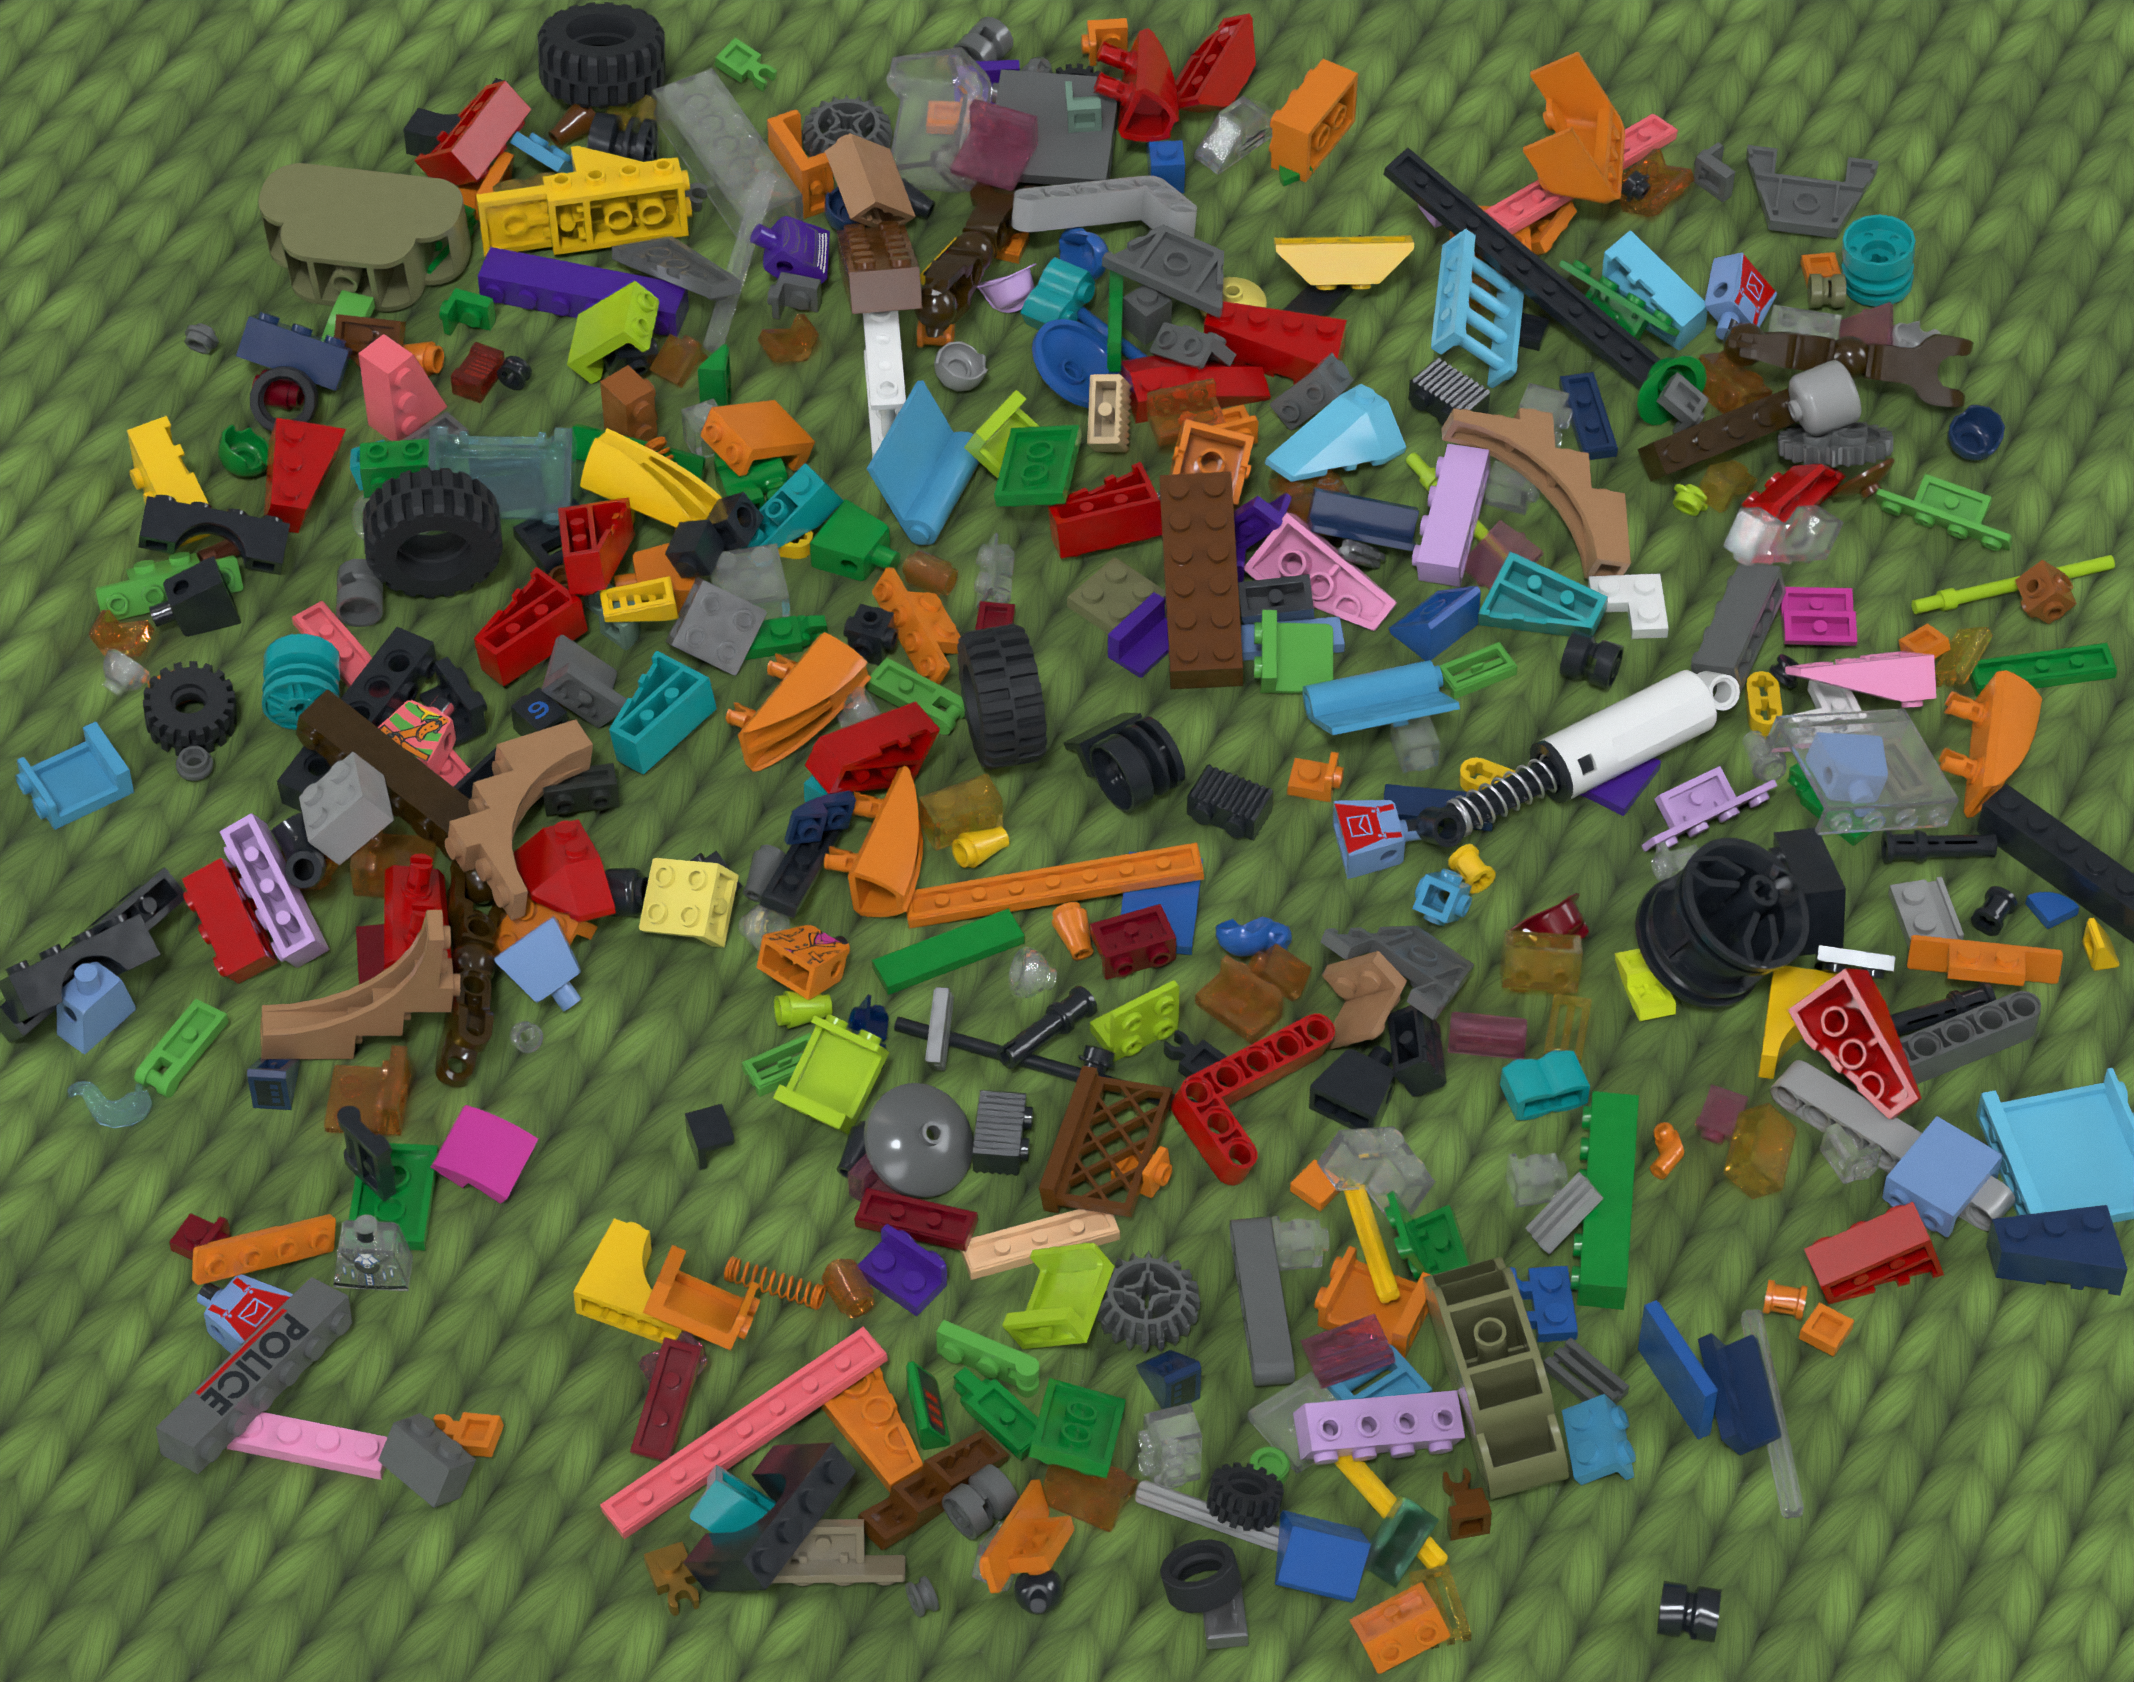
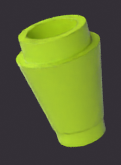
[774,991,832,1029]

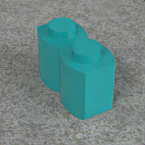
[1020,257,1095,330]
[1500,1050,1590,1120]

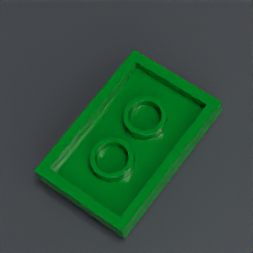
[994,425,1082,507]
[346,1143,439,1251]
[1028,1378,1126,1479]

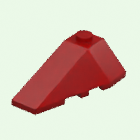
[1121,356,1271,424]
[1788,968,1922,1120]

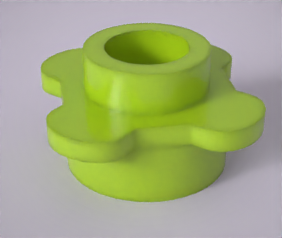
[1673,484,1708,516]

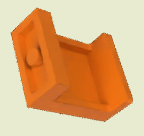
[767,109,834,219]
[701,400,815,476]
[643,1245,760,1351]
[1314,1246,1430,1359]

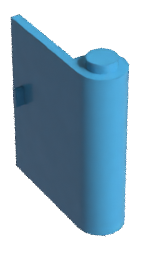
[867,380,980,545]
[1302,660,1460,735]

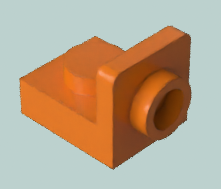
[1081,18,1128,66]
[1287,752,1344,802]

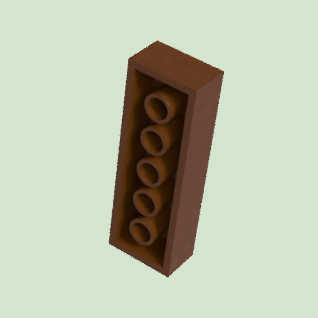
[837,221,922,314]
[1160,472,1243,689]

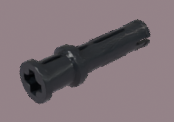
[1881,830,1997,864]
[1891,982,1996,1036]
[997,986,1097,1069]

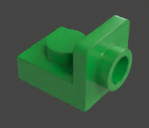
[439,288,496,335]

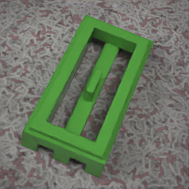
[1439,642,1518,699]
[742,1033,811,1097]

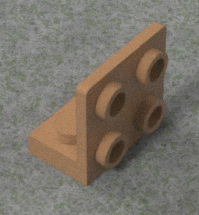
[1322,951,1407,1050]

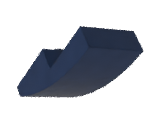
[784,791,856,845]

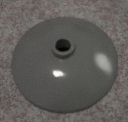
[864,1083,973,1198]

